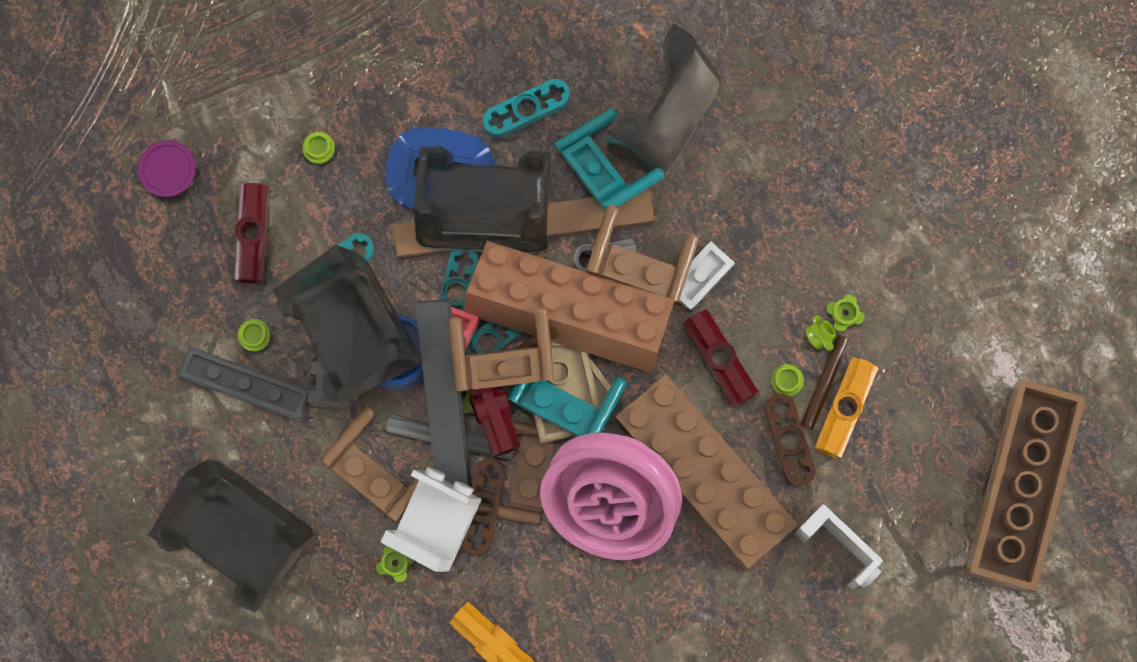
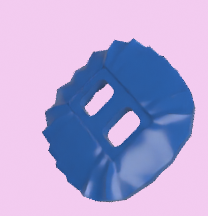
[385,127,495,215]

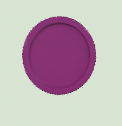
[138,140,196,197]

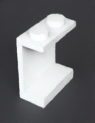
[381,467,482,572]
[795,504,883,590]

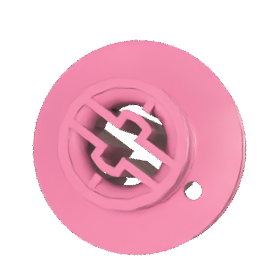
[540,433,682,560]

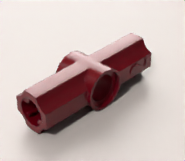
[234,183,269,284]
[682,309,759,408]
[469,386,521,457]

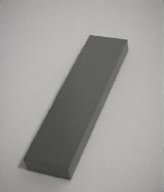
[178,346,309,423]

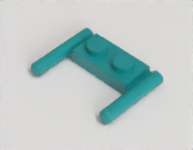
[554,108,664,212]
[507,377,627,437]

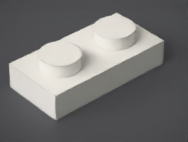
[679,241,735,312]

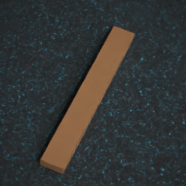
[393,189,655,259]

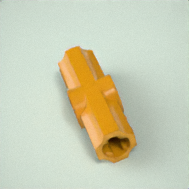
[814,357,879,459]
[449,602,535,662]

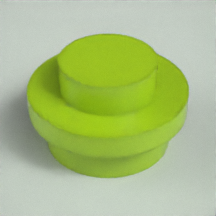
[302,132,335,164]
[238,319,271,352]
[771,364,804,397]

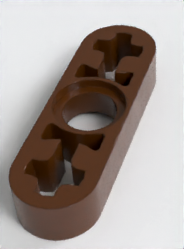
[765,393,815,488]
[462,458,506,555]

